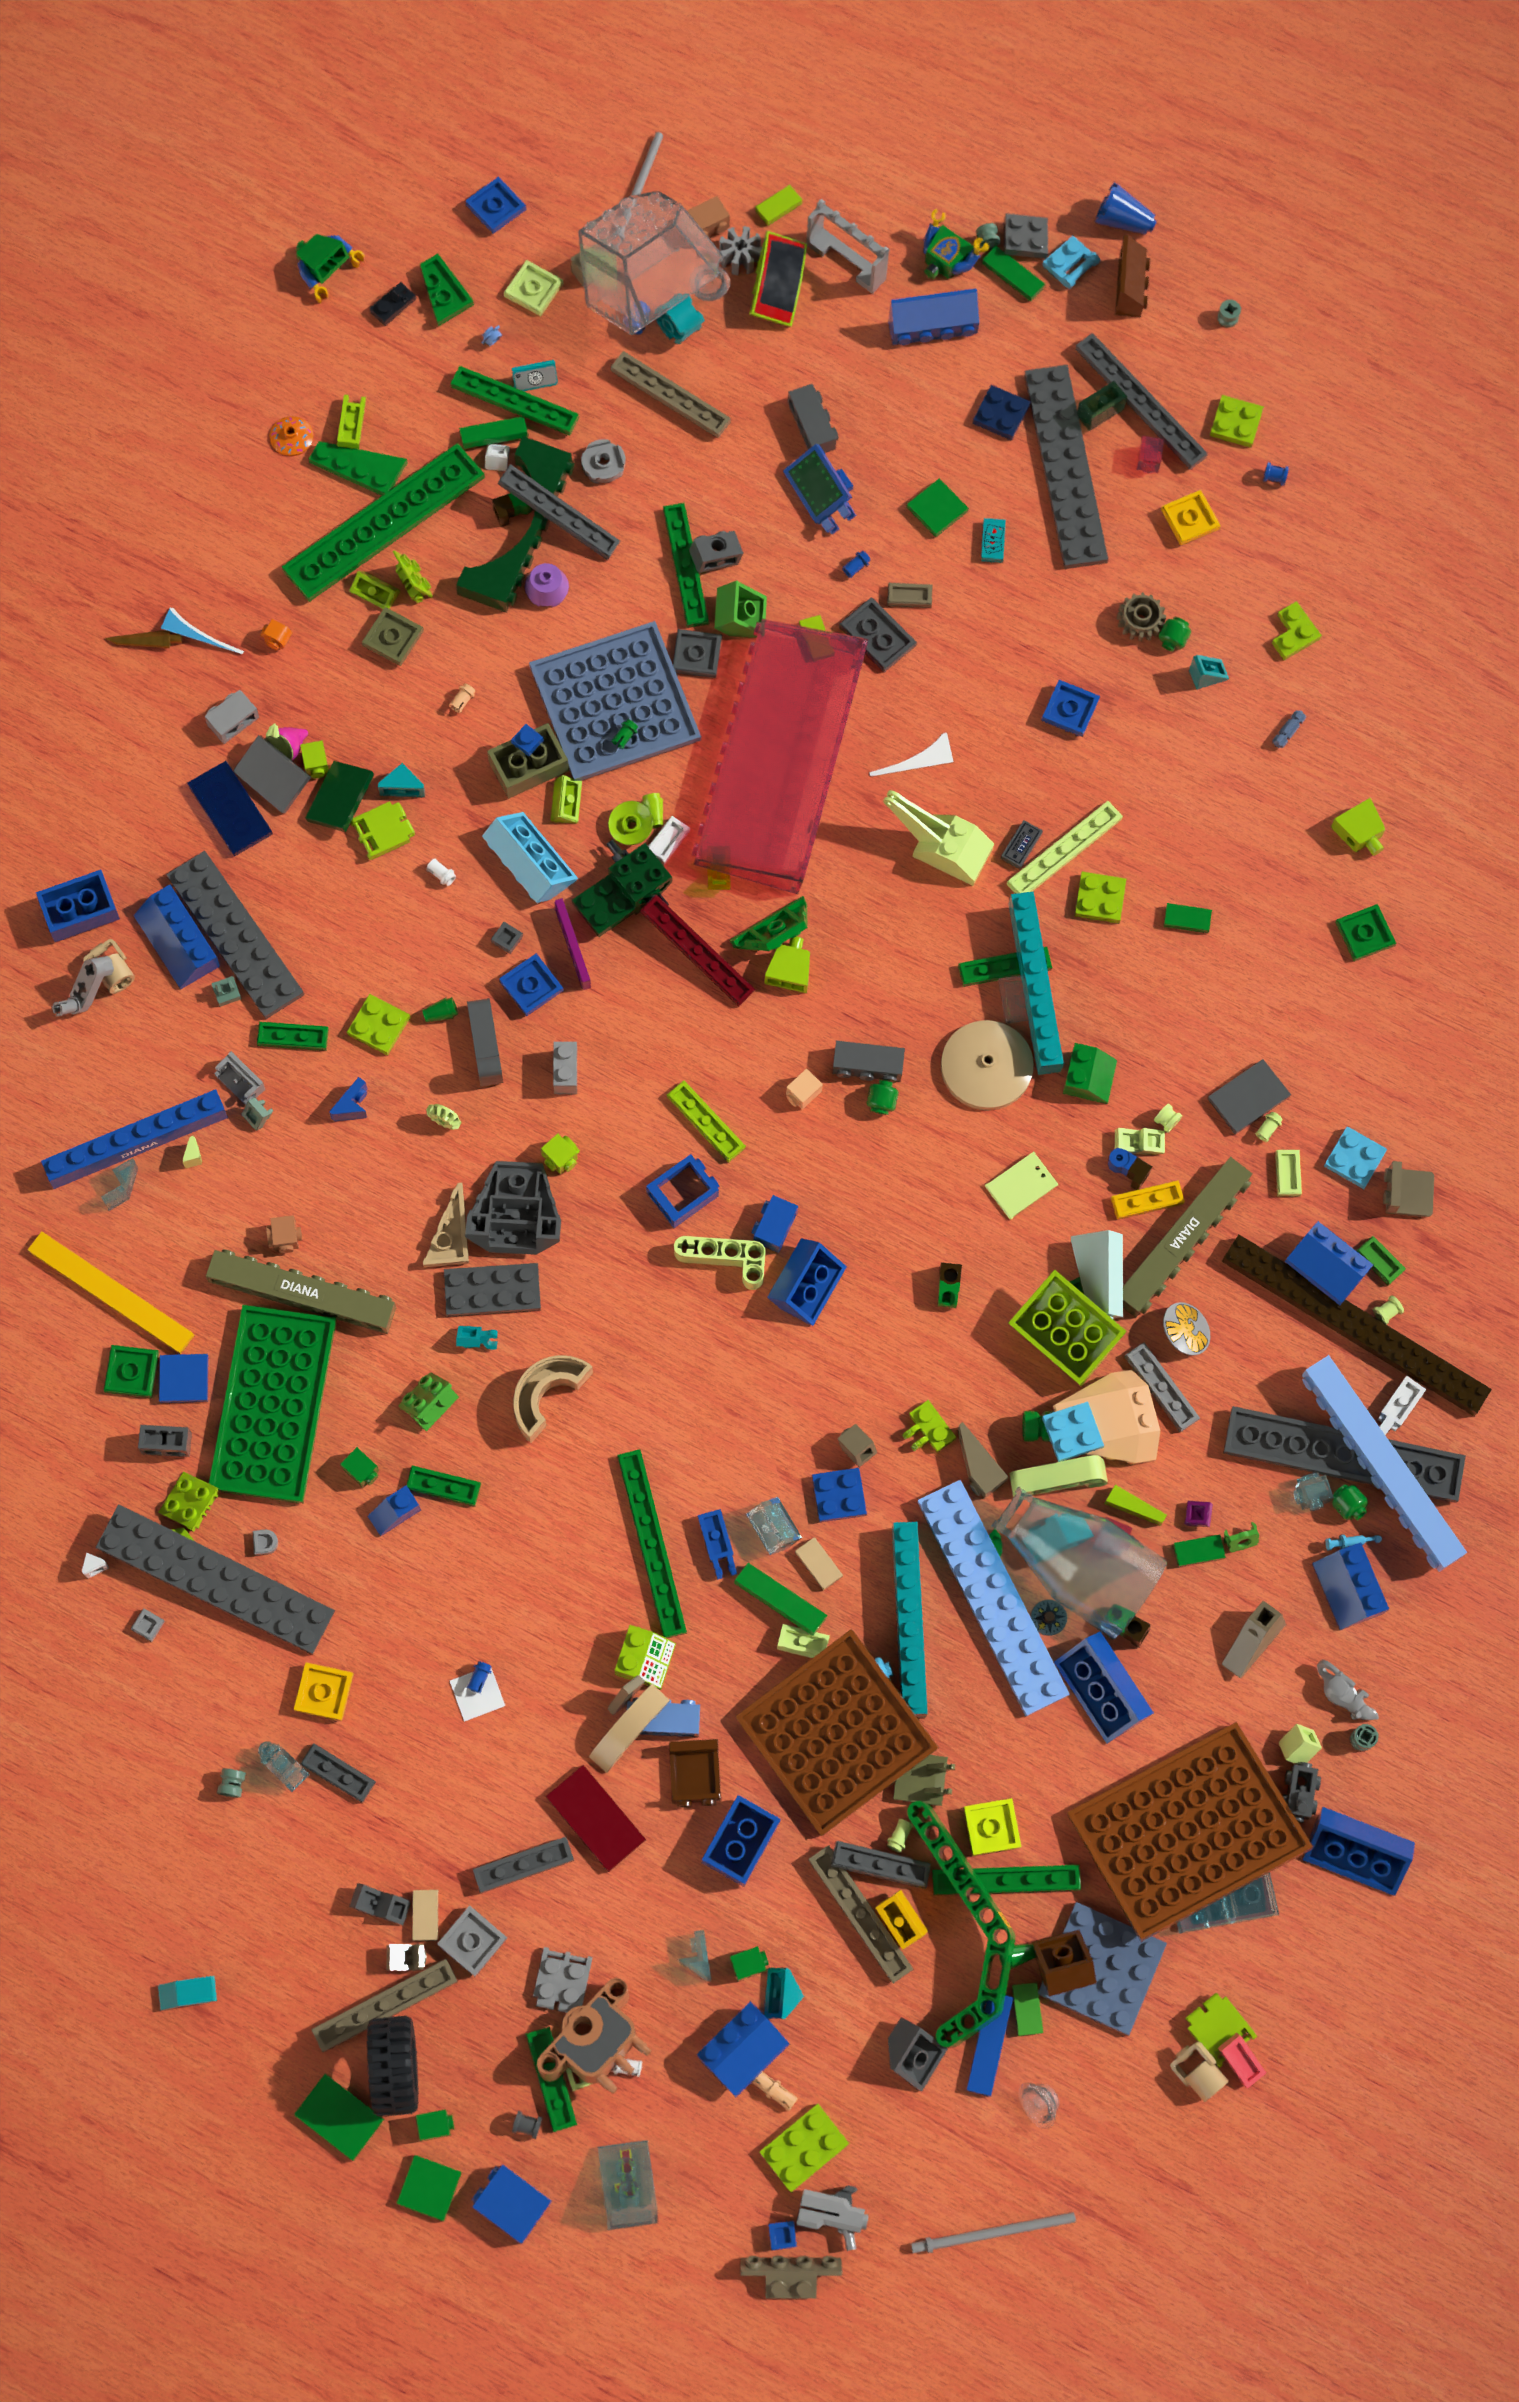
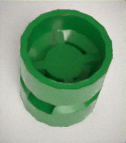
[1022,1411,1054,1442]

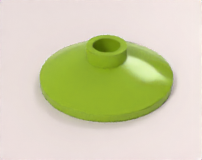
[608,801,653,845]

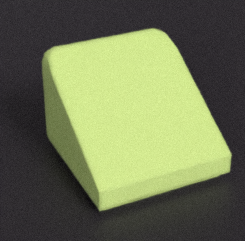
[183,1136,202,1168]

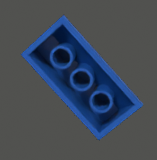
[888,288,979,345]
[134,885,220,990]
[1054,1631,1154,1744]
[1303,1807,1415,1896]

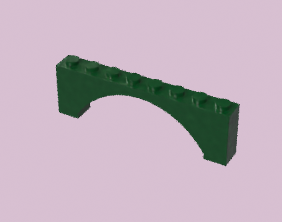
[456,436,575,613]

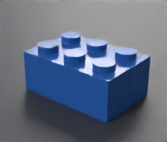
[36,870,120,942]
[701,1795,781,1887]

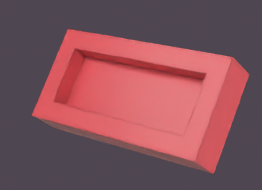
[1218,2032,1266,2089]

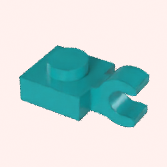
[456,1326,498,1350]

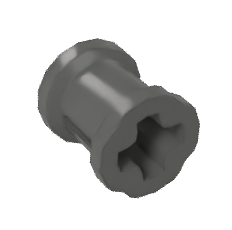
[512,2110,542,2139]

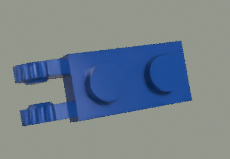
[698,1509,737,1580]

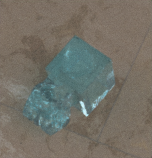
[258,1741,309,1792]

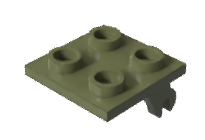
[893,1755,955,1806]

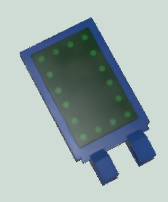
[783,444,856,534]

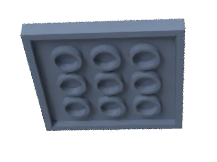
[1038,1902,1167,2036]

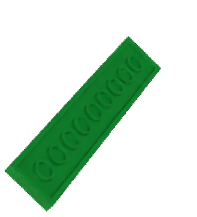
[282,443,485,602]

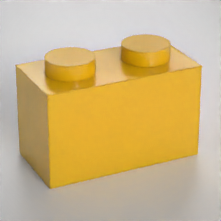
[875,1890,928,1950]

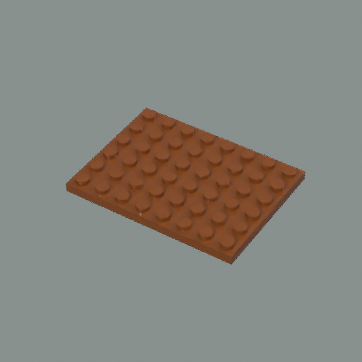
[1067,1722,1313,1942]

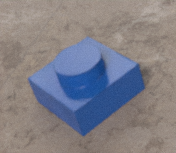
[511,724,543,756]
[768,2221,797,2250]

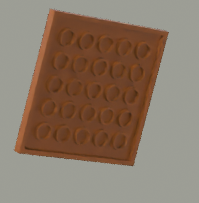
[736,1629,939,1836]

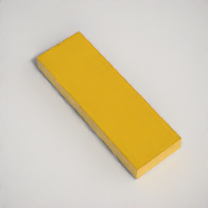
[1111,1180,1185,1220]

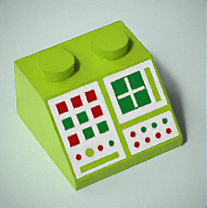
[615,1625,676,1690]

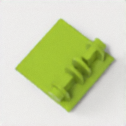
[392,550,433,603]
[158,1472,219,1532]

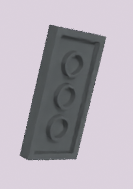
[444,1263,541,1317]

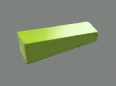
[1104,1485,1167,1526]

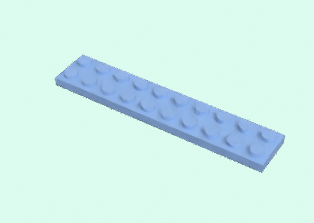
[917,1480,1070,1716]

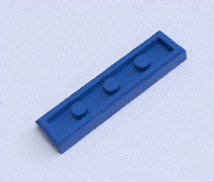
[966,1995,1013,2097]

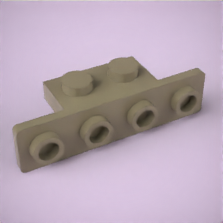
[740,2256,842,2298]

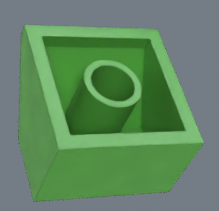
[714,581,767,638]

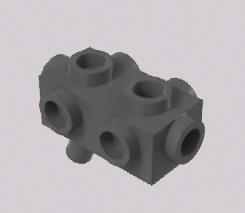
[1282,1762,1321,1823]

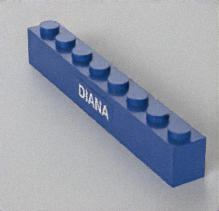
[41,1089,228,1189]

